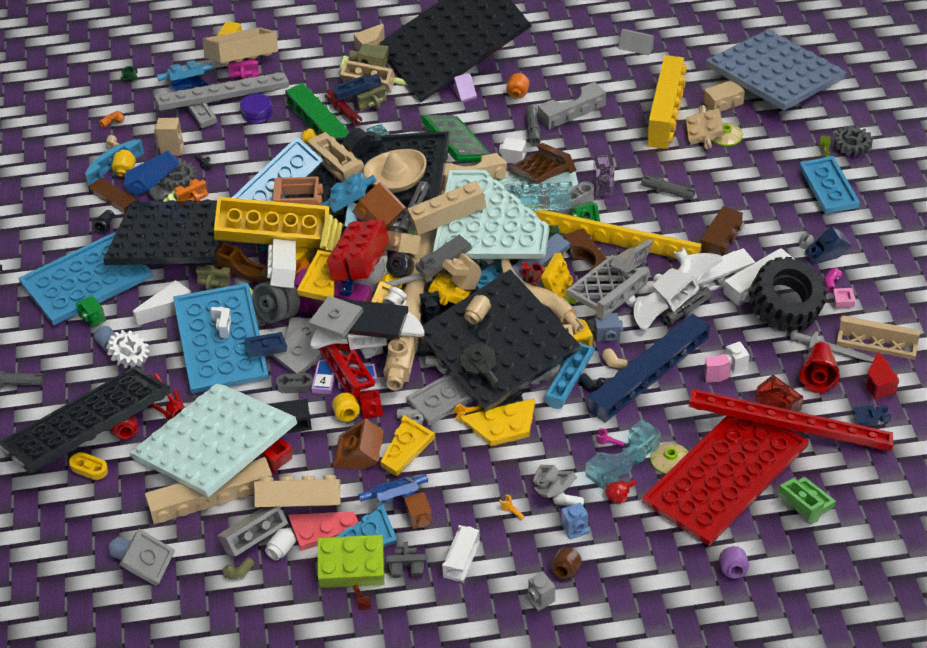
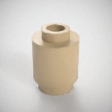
[464,295,491,325]

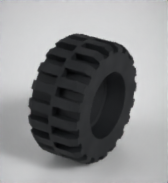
[749,257,827,332]

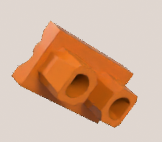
[174,179,208,201]

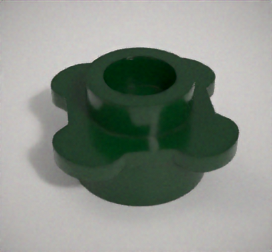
[121,66,138,81]

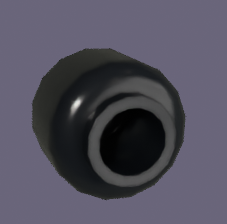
[387,252,415,278]

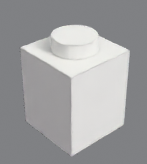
[499,137,526,164]

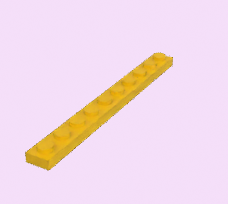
[525,206,702,259]

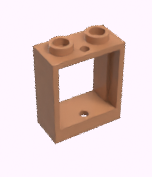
[273,177,323,206]

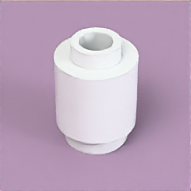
[265,529,296,560]

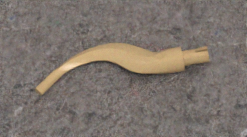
[501,259,585,333]

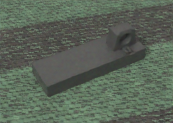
[415,234,472,280]

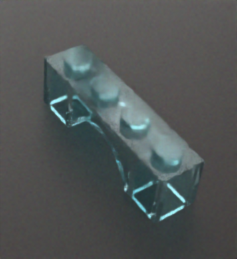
[586,419,661,490]

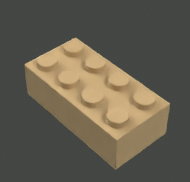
[202,27,278,65]
[254,475,341,508]

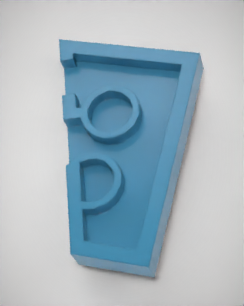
[336,503,397,547]

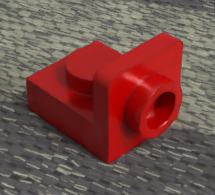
[359,389,383,419]

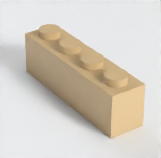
[408,181,487,236]

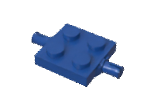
[358,474,428,503]

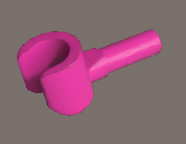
[596,428,625,447]

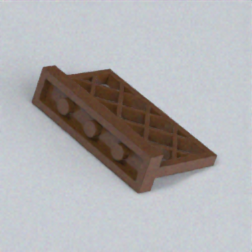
[509,143,577,184]

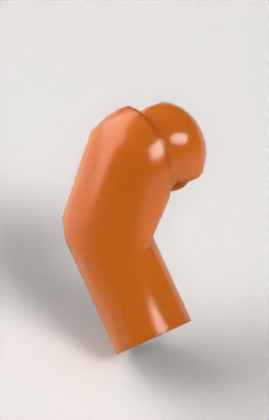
[99,111,125,128]

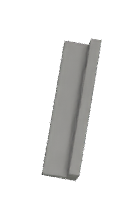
[611,239,654,273]

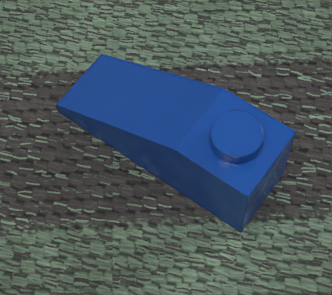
[124,150,179,197]

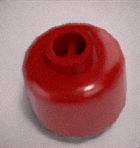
[112,414,138,439]

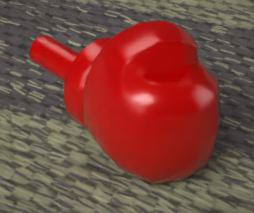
[604,480,637,504]

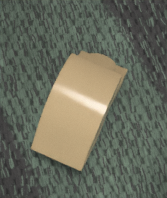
[442,253,481,289]

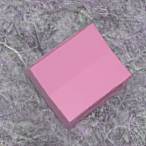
[704,354,731,383]

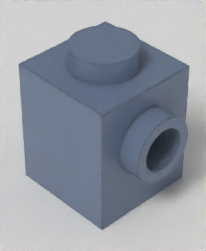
[594,313,623,342]

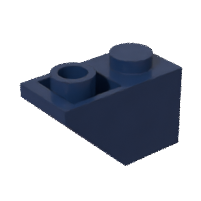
[805,226,852,264]

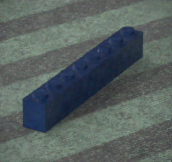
[587,313,710,423]

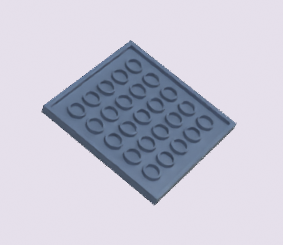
[705,30,847,110]

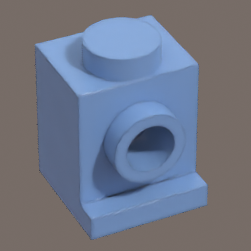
[561,502,590,540]

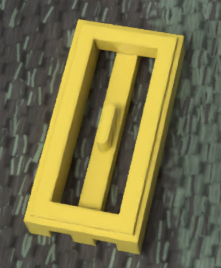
[320,215,343,253]

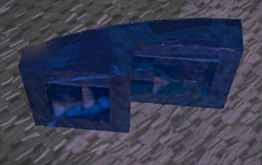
[169,75,208,92]

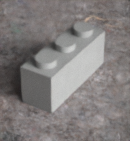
[217,506,288,556]

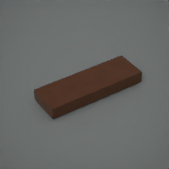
[88,178,137,213]

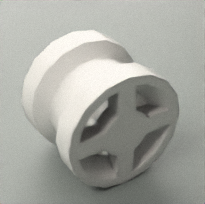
[383,286,407,305]

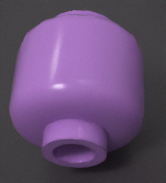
[719,546,749,579]

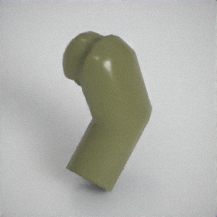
[222,557,255,580]

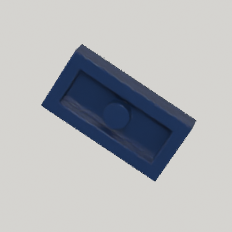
[244,332,288,358]

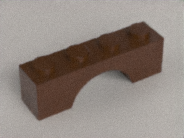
[563,228,619,293]
[215,242,271,284]

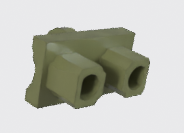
[355,85,387,111]
[196,264,231,290]

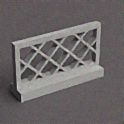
[566,255,649,320]

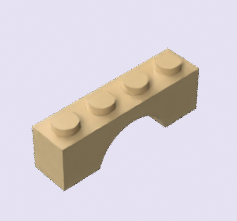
[442,153,507,191]

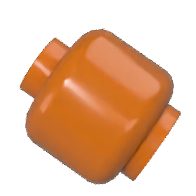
[506,73,529,98]

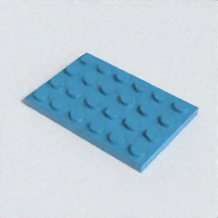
[18,231,153,326]
[173,283,269,394]

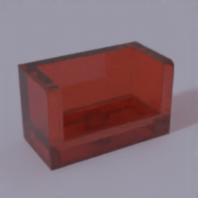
[755,375,803,412]

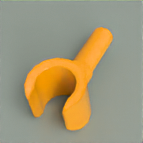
[452,404,481,420]
[499,494,525,520]

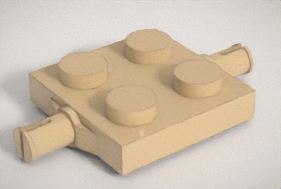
[686,105,724,149]

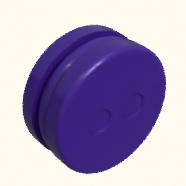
[240,94,273,124]

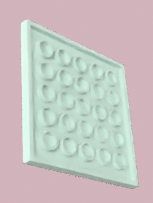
[130,384,297,497]

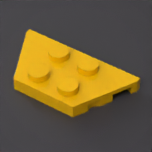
[461,398,535,446]

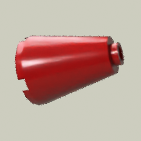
[799,342,840,393]

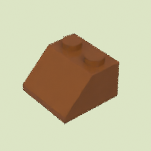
[352,182,406,231]
[333,418,384,470]

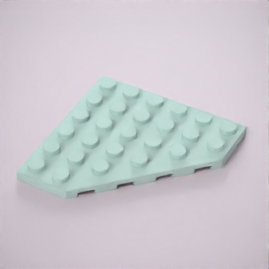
[433,170,549,259]

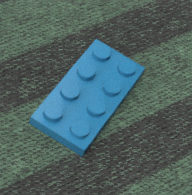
[799,156,860,214]

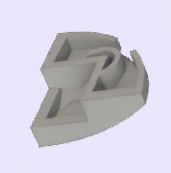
[533,464,577,498]

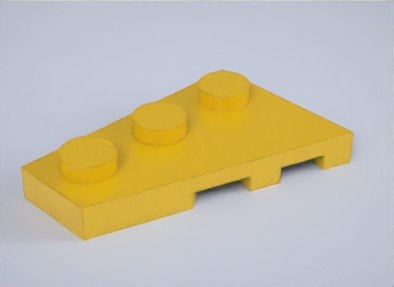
[297,250,335,301]
[381,415,435,476]

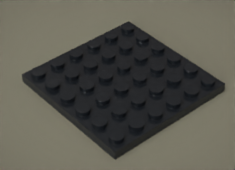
[103,199,222,265]
[420,269,581,413]

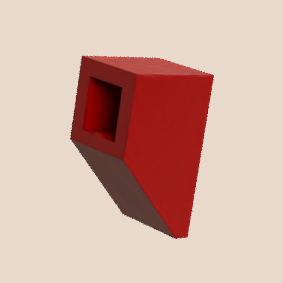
[865,352,899,399]

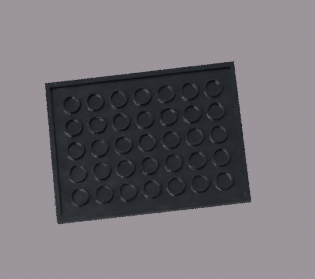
[379,0,532,102]
[297,131,450,209]

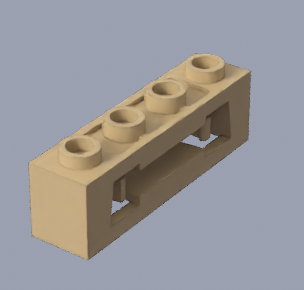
[307,132,364,182]

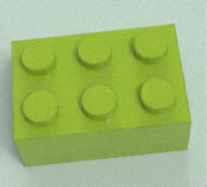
[318,535,385,588]

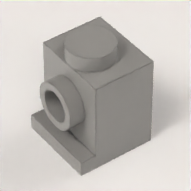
[525,572,555,612]

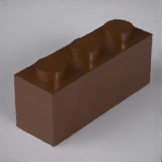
[700,206,744,256]

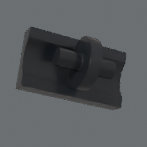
[419,291,440,322]

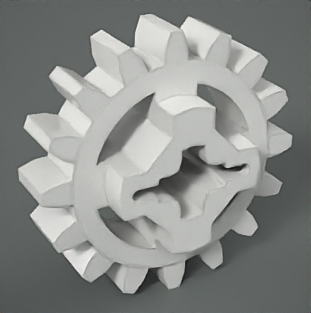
[106,330,150,368]

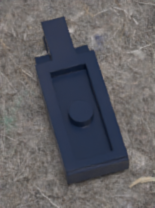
[334,73,382,100]

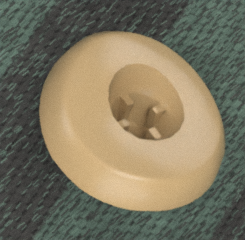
[364,149,426,193]

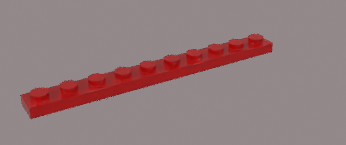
[689,389,893,451]

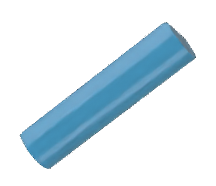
[545,342,595,409]

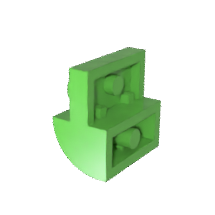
[778,477,836,523]

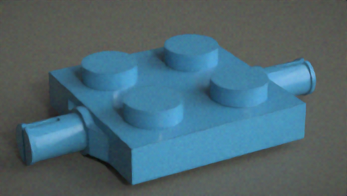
[157,61,214,82]
[322,172,377,212]

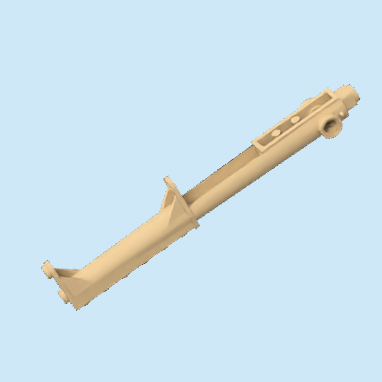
[383,190,452,391]

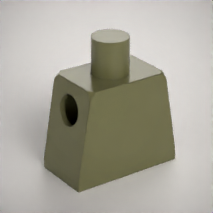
[349,44,389,67]

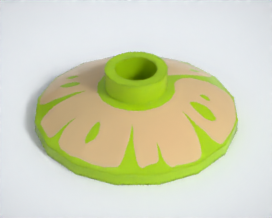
[711,122,743,147]
[650,443,688,474]

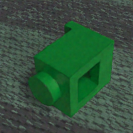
[570,201,600,222]
[76,295,106,327]

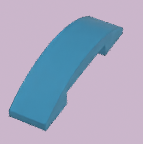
[85,139,144,186]

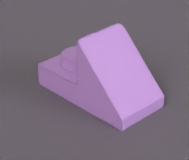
[449,73,477,103]

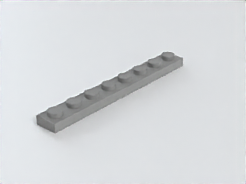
[154,72,289,111]

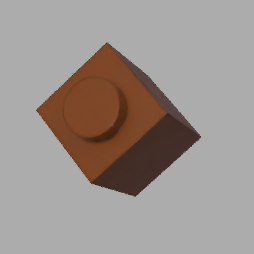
[404,492,433,529]

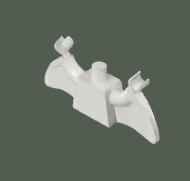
[625,247,723,331]
[311,298,424,350]

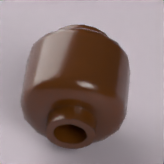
[551,547,582,580]

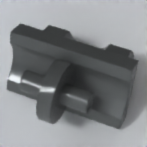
[386,542,426,578]

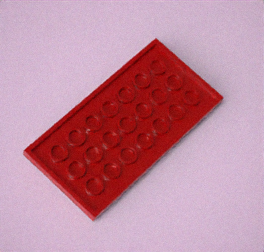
[642,416,809,546]

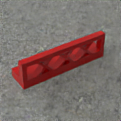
[318,342,376,400]

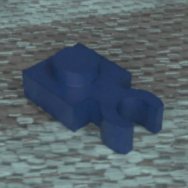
[852,405,891,427]

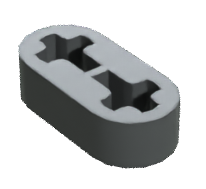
[276,373,313,394]

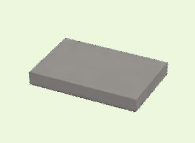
[406,373,474,426]

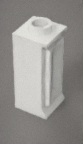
[442,525,480,583]

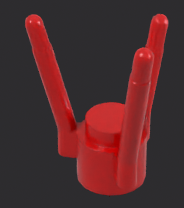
[150,373,186,419]

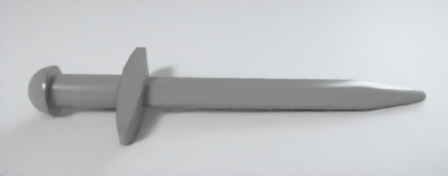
[790,330,874,362]

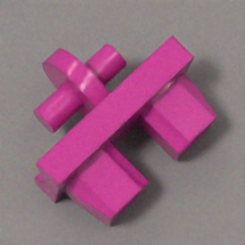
[228,59,259,79]

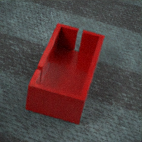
[327,219,389,281]

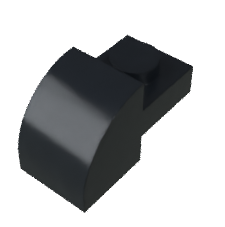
[342,128,383,156]

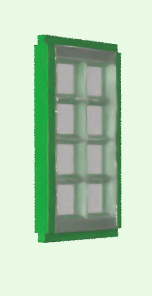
[420,115,490,161]

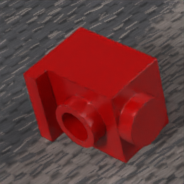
[260,438,293,474]

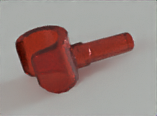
[353,585,371,610]

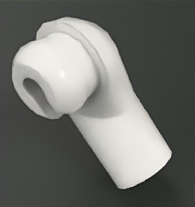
[553,492,584,506]

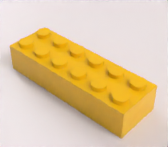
[647,55,687,149]
[214,197,329,249]

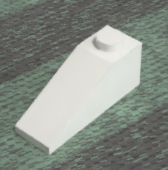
[133,280,191,325]

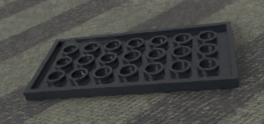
[0,366,171,473]

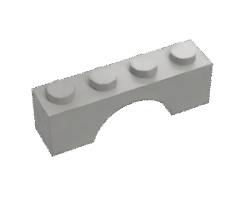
[538,82,606,130]

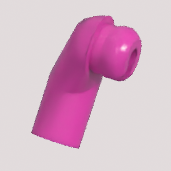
[823,268,842,293]

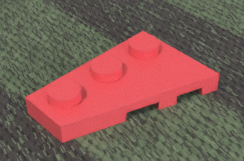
[288,512,358,551]

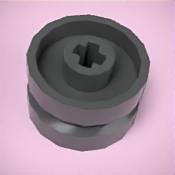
[252,281,300,324]

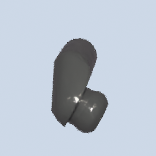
[149,184,166,202]

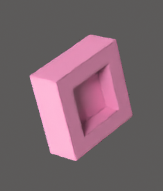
[832,288,856,308]

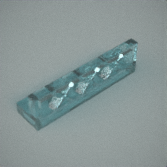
[503,182,572,211]

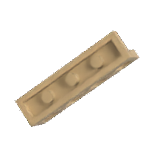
[836,316,921,360]

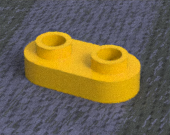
[69,452,108,480]

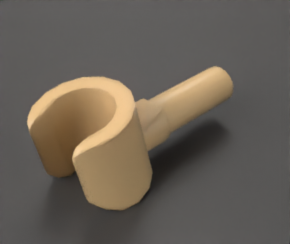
[106,135,120,149]

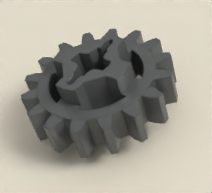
[834,125,873,156]
[160,160,198,191]

